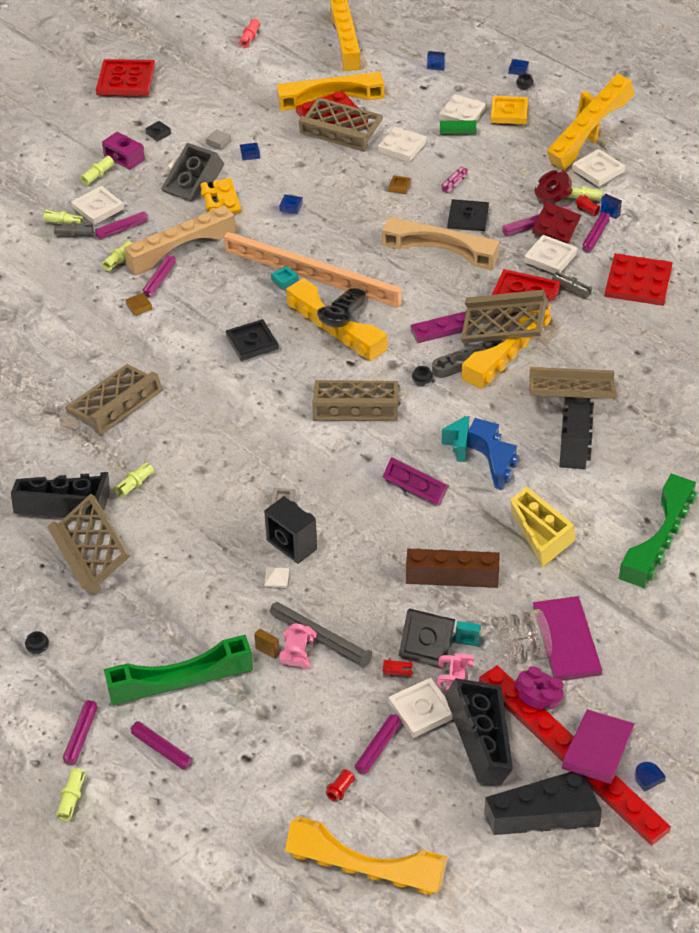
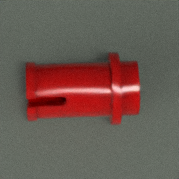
[575,195,600,216]
[382,658,413,677]
[326,769,355,802]

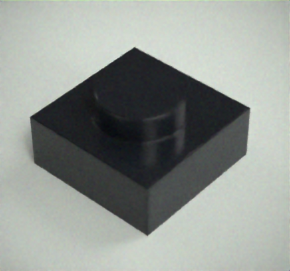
[145,121,171,142]

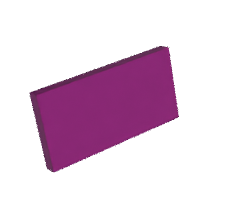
[533,596,602,681]
[562,709,635,784]

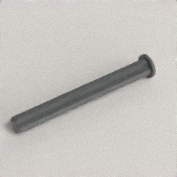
[270,602,372,668]

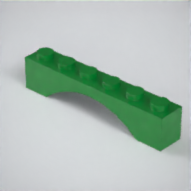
[619,473,698,589]
[104,634,253,705]

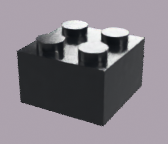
[264,496,317,564]

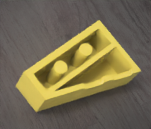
[510,486,575,568]

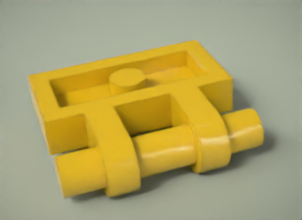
[200,178,241,214]

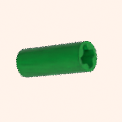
[440,120,476,134]

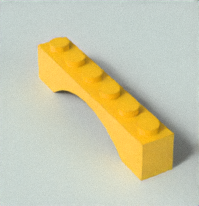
[330,0,361,72]
[277,72,384,111]
[547,73,635,171]
[286,278,388,361]
[461,305,551,389]
[285,816,448,895]

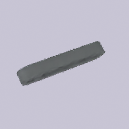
[432,340,503,378]

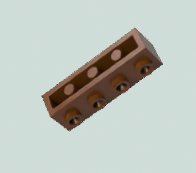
[406,548,500,588]

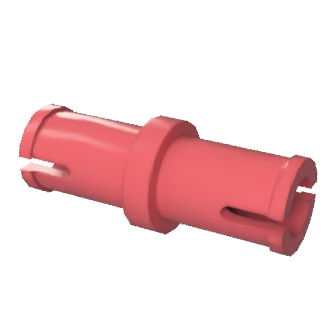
[239,19,261,48]

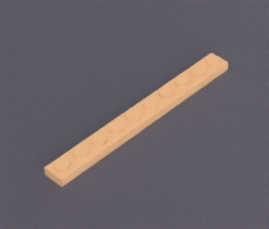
[224,232,401,308]

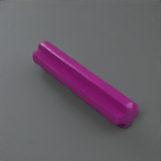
[95,211,149,239]
[582,212,610,253]
[142,255,176,297]
[63,700,98,765]
[355,714,402,774]
[130,721,192,769]

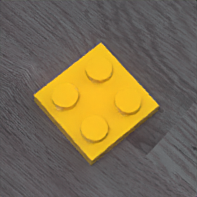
[491,96,528,125]

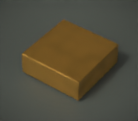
[388,175,411,194]
[125,293,152,316]
[254,629,280,659]

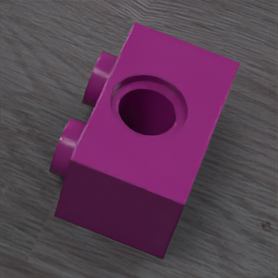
[102,132,145,170]

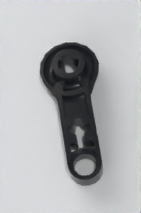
[317,288,366,327]

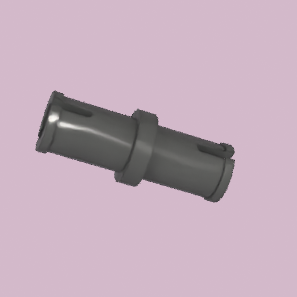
[54,221,94,237]
[552,271,592,299]

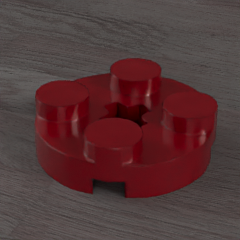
[535,170,572,204]

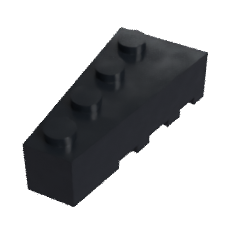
[559,397,594,469]
[11,472,110,520]
[445,678,513,786]
[484,772,602,835]

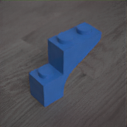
[467,418,519,490]

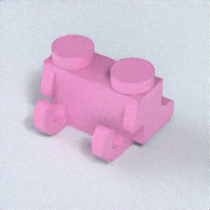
[279,624,317,669]
[436,654,474,692]

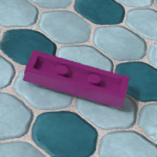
[411,311,474,344]
[382,457,449,505]

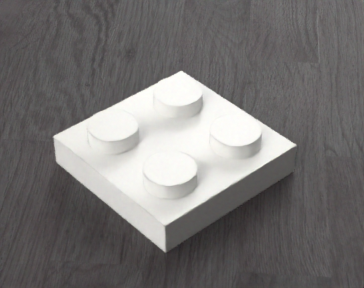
[439,94,487,122]
[378,127,427,162]
[572,149,625,187]
[71,186,124,225]
[524,235,577,275]
[389,678,453,738]

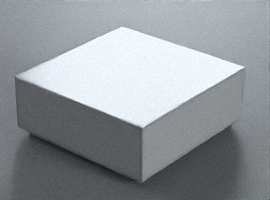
[206,129,231,149]
[270,487,296,506]

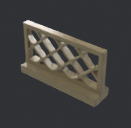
[298,97,383,152]
[461,290,549,343]
[65,364,162,435]
[529,367,616,399]
[312,380,398,421]
[47,494,130,595]

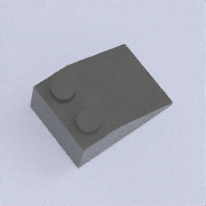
[161,143,225,201]

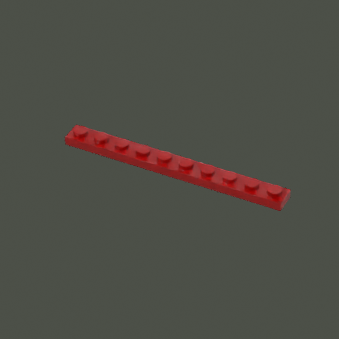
[479,665,671,846]

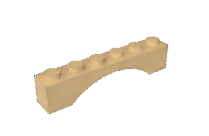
[124,205,236,275]
[382,217,500,270]

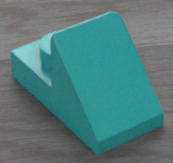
[441,416,470,462]

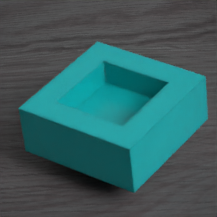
[271,266,299,290]
[455,621,481,647]

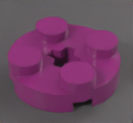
[514,666,564,709]

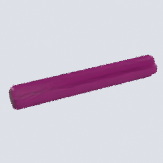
[502,206,572,236]

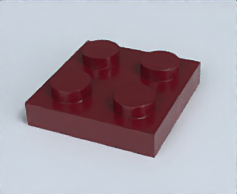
[532,201,581,244]

